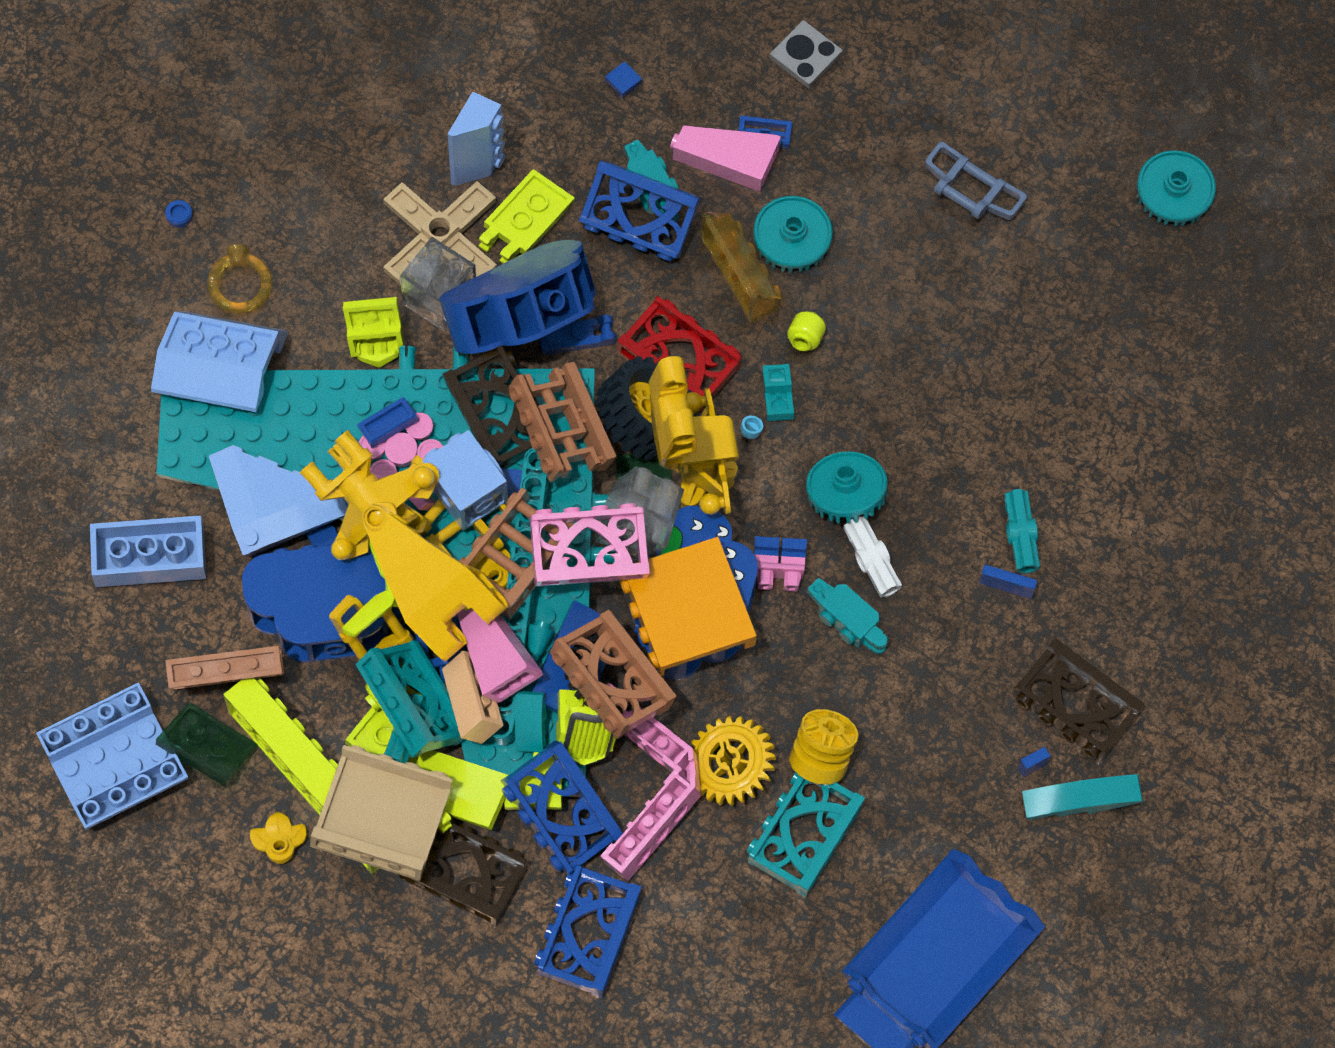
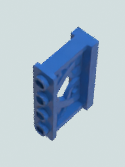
[579,161,703,261]
[500,740,623,874]
[534,865,642,998]

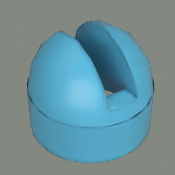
[740,415,763,440]

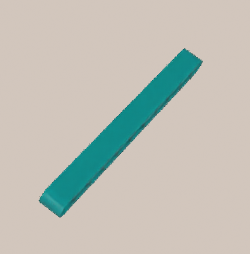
[491,448,549,745]

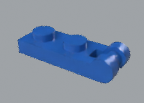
[540,315,617,355]

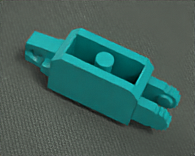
[624,140,679,224]
[807,578,888,655]

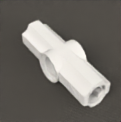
[844,516,902,598]

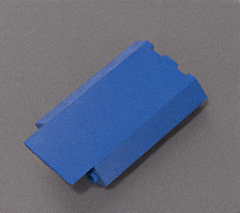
[833,849,1045,1048]

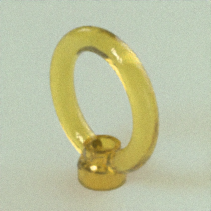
[207,244,272,313]

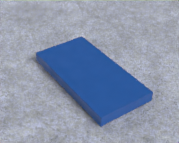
[531,600,623,714]

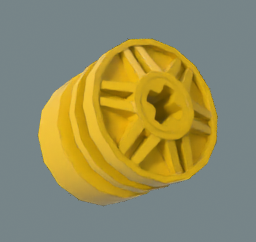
[789,709,859,784]

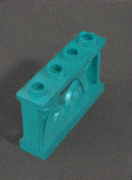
[355,640,464,758]
[746,772,865,898]

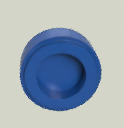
[165,200,193,228]

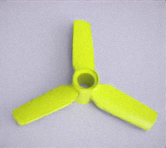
[342,540,469,637]

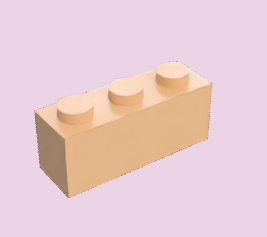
[442,651,504,744]

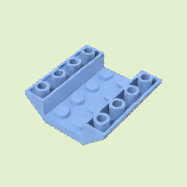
[151,311,288,412]
[36,683,188,830]

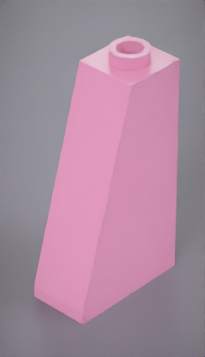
[670,126,781,192]
[457,608,543,703]

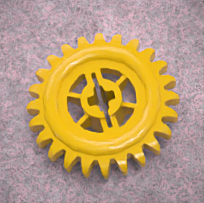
[691,716,776,806]

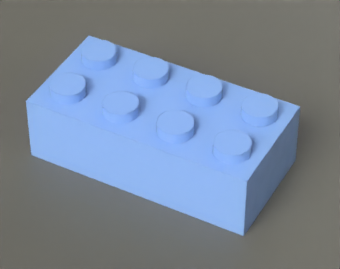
[90,516,206,587]

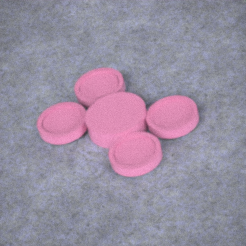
[359,413,443,479]

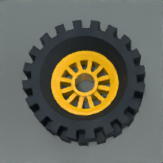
[595,356,697,460]

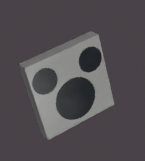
[769,20,843,89]

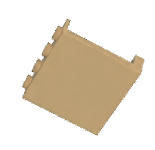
[310,745,453,881]

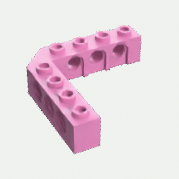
[601,682,701,882]

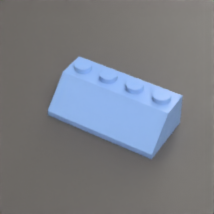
[448,92,505,186]

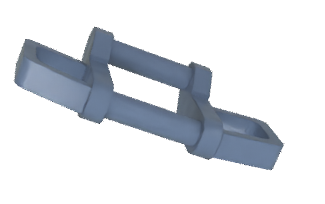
[925,142,1027,220]

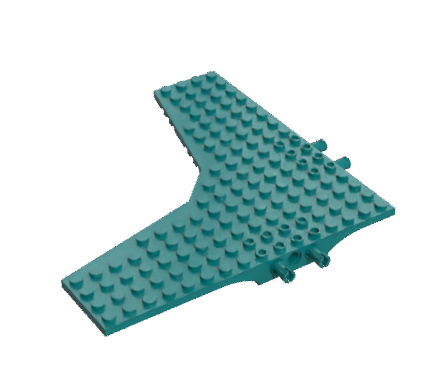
[156,346,621,797]

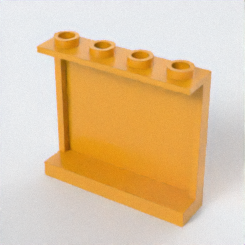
[620,537,757,676]

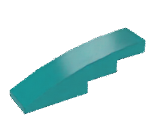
[1022,774,1143,821]

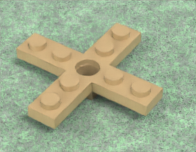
[383,181,497,288]

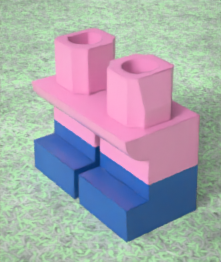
[754,536,807,592]

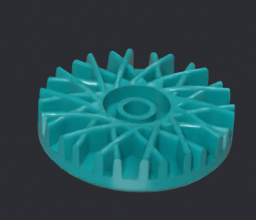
[1136,150,1216,227]
[753,196,833,273]
[806,451,888,523]

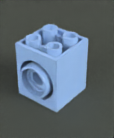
[422,430,508,531]

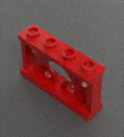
[617,296,742,413]

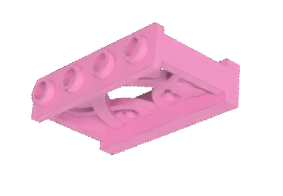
[529,503,650,586]

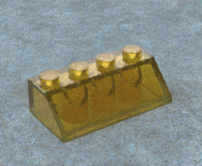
[701,212,782,323]

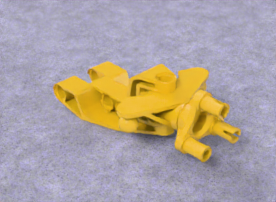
[649,356,739,515]
[300,430,509,661]

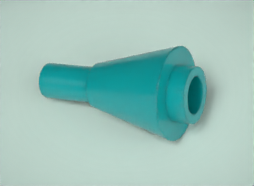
[527,620,555,664]

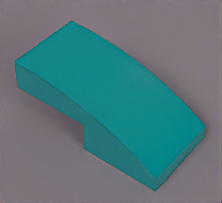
[762,364,794,421]
[514,691,547,753]

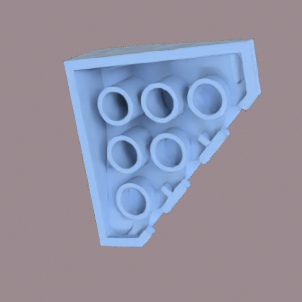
[209,445,348,557]

